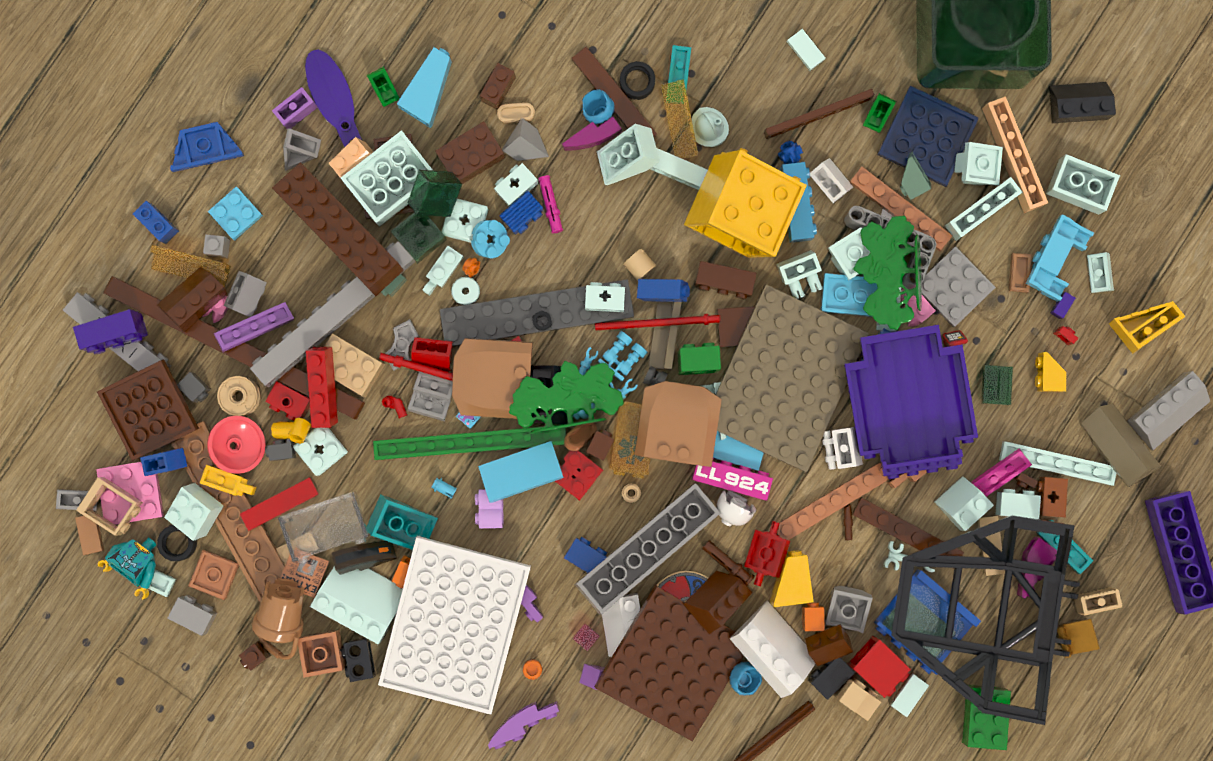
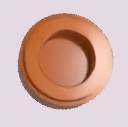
[523,659,542,680]

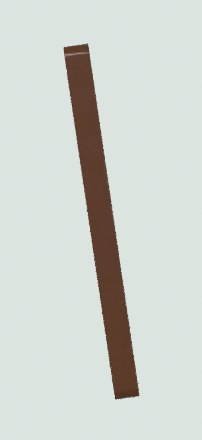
[103,276,365,420]

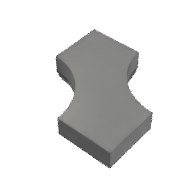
[385,319,419,371]

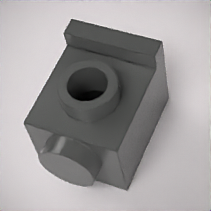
[265,439,296,461]

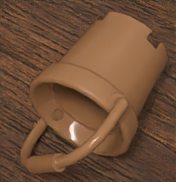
[252,578,304,660]

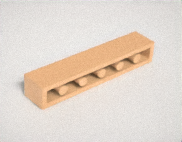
[982,96,1048,213]

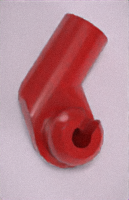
[382,395,408,419]

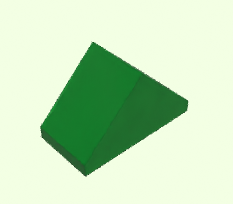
[367,67,400,107]
[863,93,896,133]

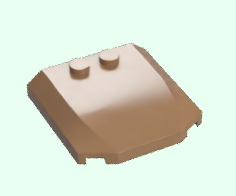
[452,338,533,419]
[635,381,722,467]

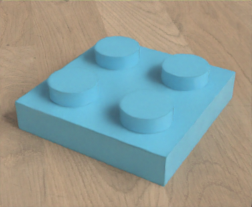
[208,186,263,241]

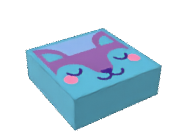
[456,412,481,429]

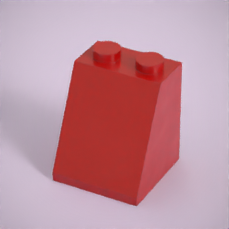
[847,635,911,698]

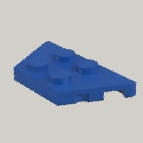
[170,122,244,172]

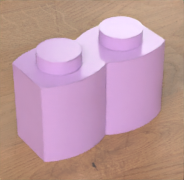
[475,490,504,528]

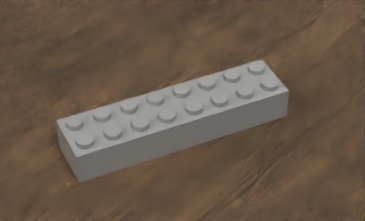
[574,483,720,615]

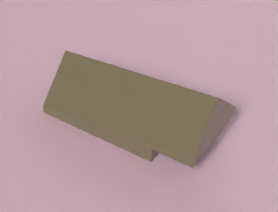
[1081,404,1161,488]

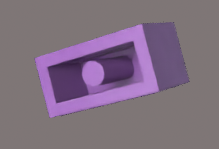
[272,87,318,129]

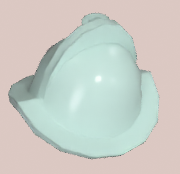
[690,107,729,147]

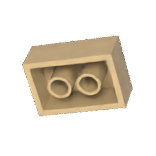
[324,333,385,397]

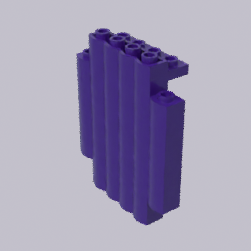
[844,325,978,479]

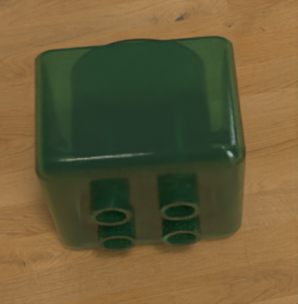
[916,0,1052,89]

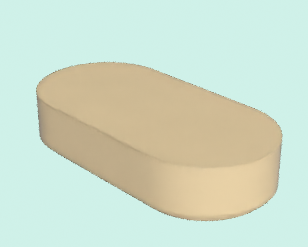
[497,103,535,124]

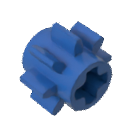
[778,141,803,164]

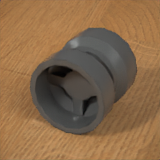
[643,366,668,385]

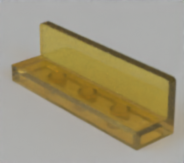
[661,79,698,159]
[150,245,231,287]

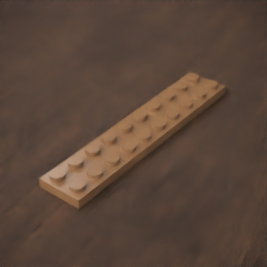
[171,421,285,603]

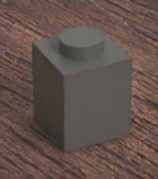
[177,372,211,403]

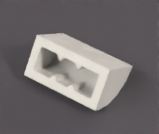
[810,158,853,203]

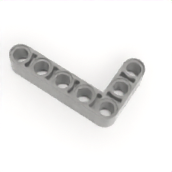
[844,206,936,289]

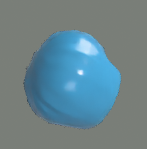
[582,89,614,124]
[729,662,762,696]

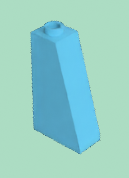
[397,47,452,128]

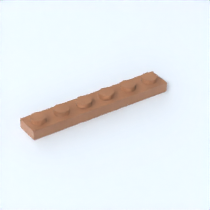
[850,167,953,252]

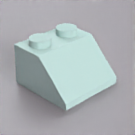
[934,476,994,531]

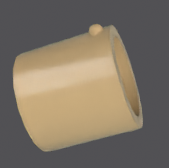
[623,248,657,281]

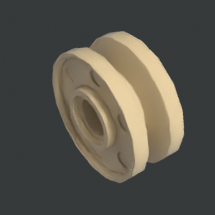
[217,376,262,416]

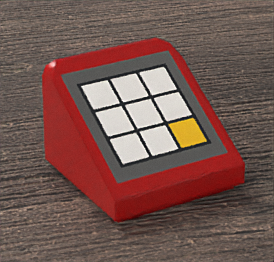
[942,330,968,347]

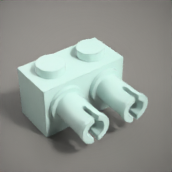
[776,250,823,299]

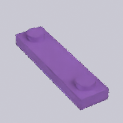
[214,302,294,352]

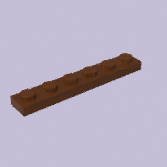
[852,498,964,569]

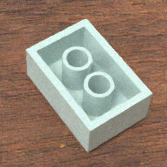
[1046,154,1120,215]

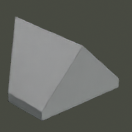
[502,118,549,161]
[283,128,321,171]

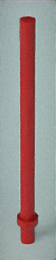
[595,314,721,330]

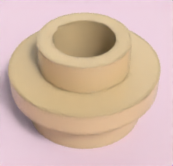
[622,483,641,503]

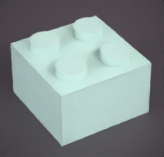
[164,483,224,541]

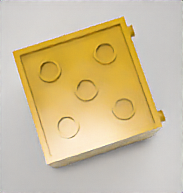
[684,148,807,258]

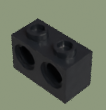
[341,638,376,682]

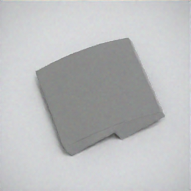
[408,372,453,422]

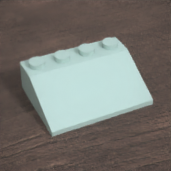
[341,130,439,227]
[310,566,403,644]

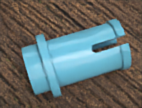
[431,478,457,499]

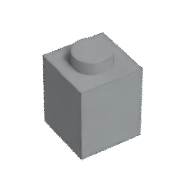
[203,234,230,259]

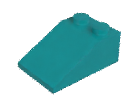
[365,494,438,550]

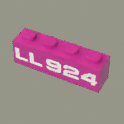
[691,458,773,501]

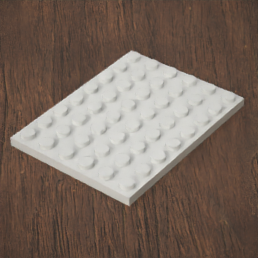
[378,536,531,714]

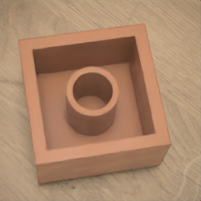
[298,629,346,678]

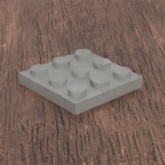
[921,246,996,327]

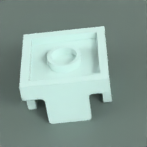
[955,142,1003,186]
[828,227,870,281]

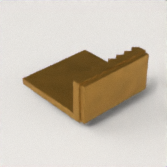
[1057,619,1100,658]

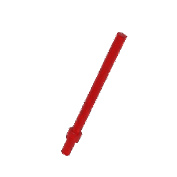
[379,353,453,381]

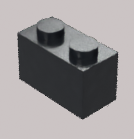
[808,658,855,700]

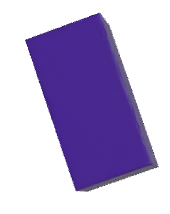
[1050,292,1076,319]

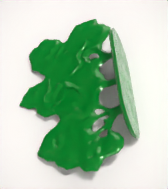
[853,216,922,330]
[509,361,624,433]

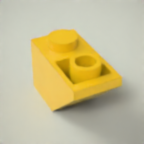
[1035,352,1066,392]

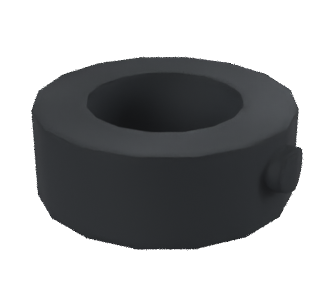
[532,311,552,331]

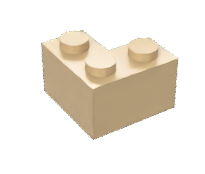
[833,677,881,721]

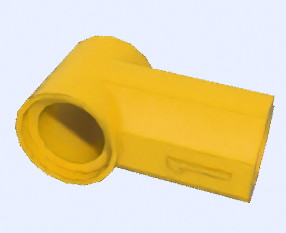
[271,418,311,444]

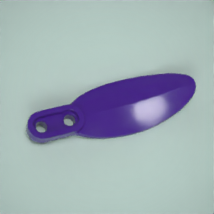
[305,50,362,147]

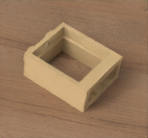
[76,477,143,536]

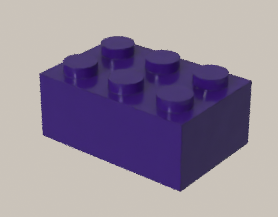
[73,309,148,354]

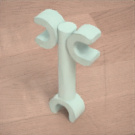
[884,541,935,572]

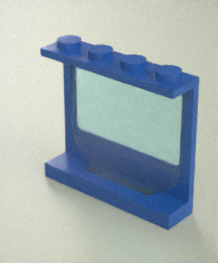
[874,569,981,675]

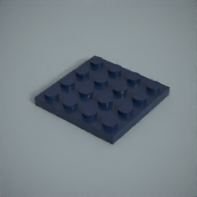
[877,86,979,187]

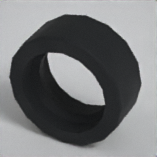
[620,61,656,100]
[157,525,197,561]

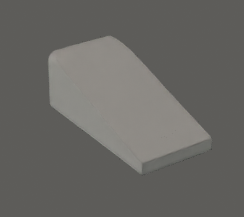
[56,489,97,511]

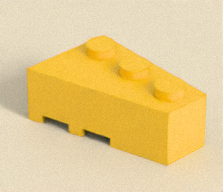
[1109,301,1185,354]

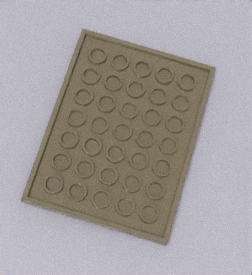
[715,285,869,472]

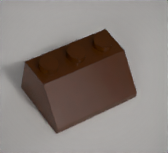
[157,267,227,332]
[683,570,752,634]

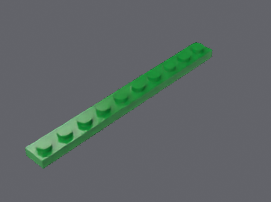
[373,427,566,460]

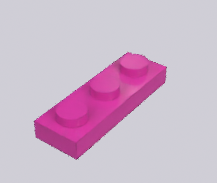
[971,448,1032,497]

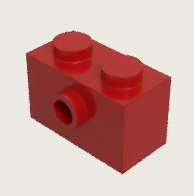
[265,381,310,421]

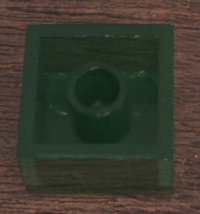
[407,169,462,217]
[391,207,447,264]

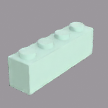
[945,177,1022,241]

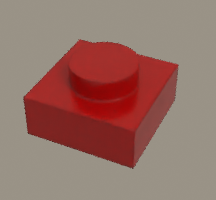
[1053,326,1078,346]

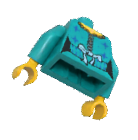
[98,538,157,600]

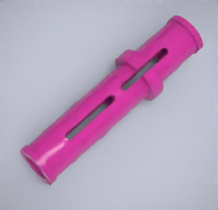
[538,175,563,234]

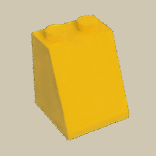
[770,550,814,607]

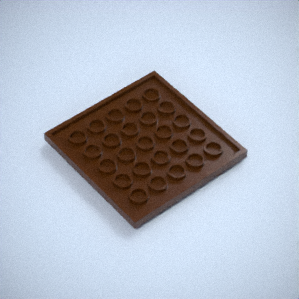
[594,585,744,742]

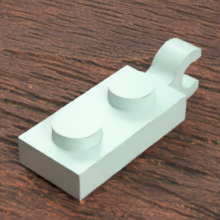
[423,246,464,296]

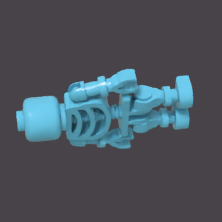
[573,331,648,420]

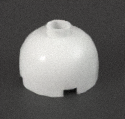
[716,490,756,526]

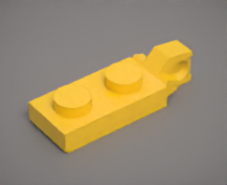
[200,465,257,496]

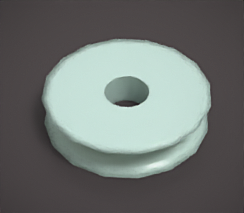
[451,277,480,305]

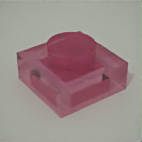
[572,623,600,651]

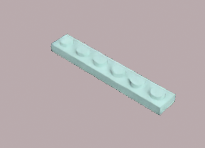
[999,441,1116,486]

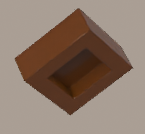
[1013,472,1038,490]

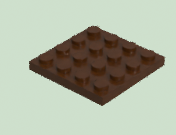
[97,359,199,461]

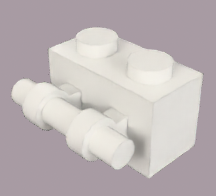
[822,427,863,470]

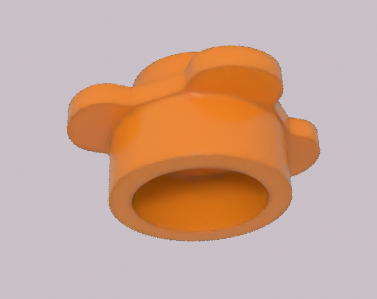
[462,258,480,278]

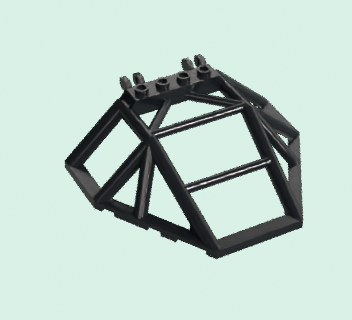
[891,515,1080,725]

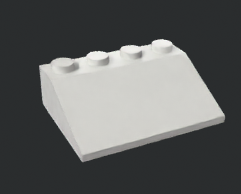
[729,601,816,698]

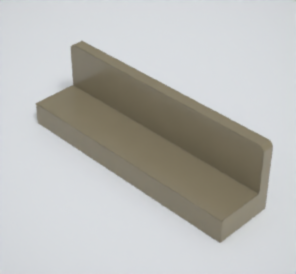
[648,302,682,370]

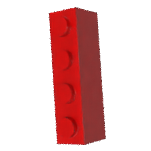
[306,347,338,428]

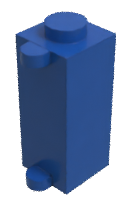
[637,279,690,302]

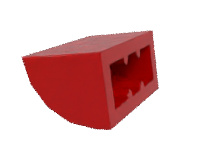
[411,337,453,371]

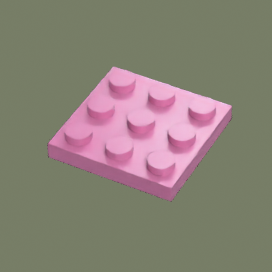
[96,462,164,525]

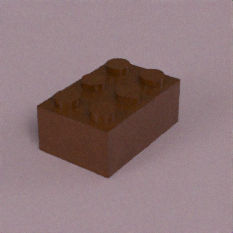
[435,121,505,187]

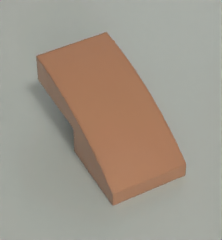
[887,470,927,488]

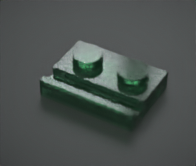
[981,365,1013,405]

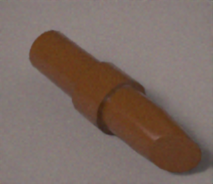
[843,503,853,540]

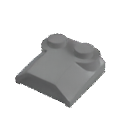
[825,586,873,633]

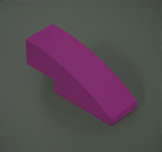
[562,117,622,151]

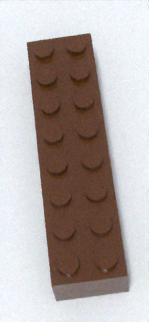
[272,162,404,297]

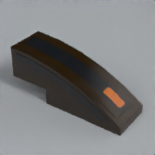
[332,541,397,575]

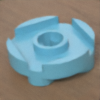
[471,220,510,258]

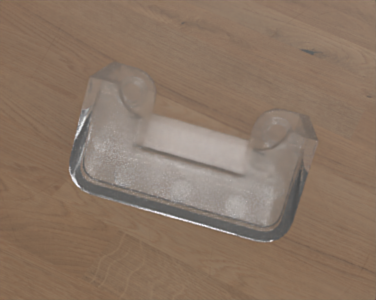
[278,490,369,564]

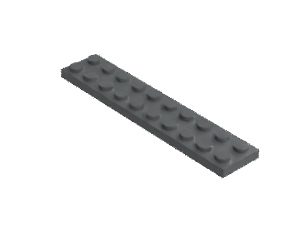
[440,279,634,346]

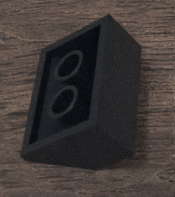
[1049,82,1116,123]
[530,365,568,425]

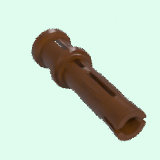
[702,539,755,586]

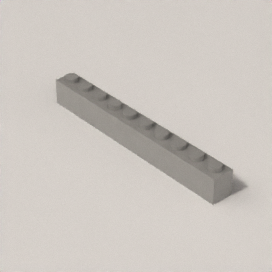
[250,242,415,387]

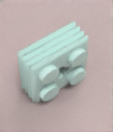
[442,197,488,243]
[293,428,348,476]

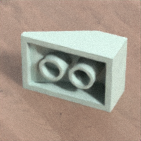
[597,124,660,186]

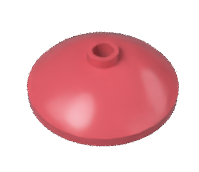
[207,416,266,474]

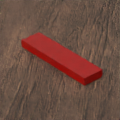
[240,477,319,531]

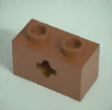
[1036,477,1068,518]

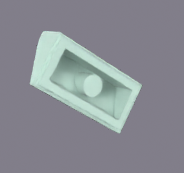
[1087,252,1114,293]

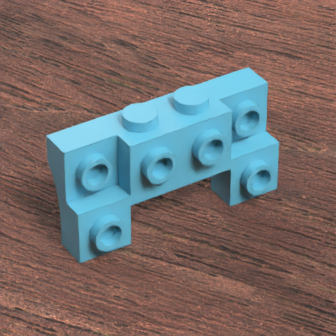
[1025,214,1094,302]

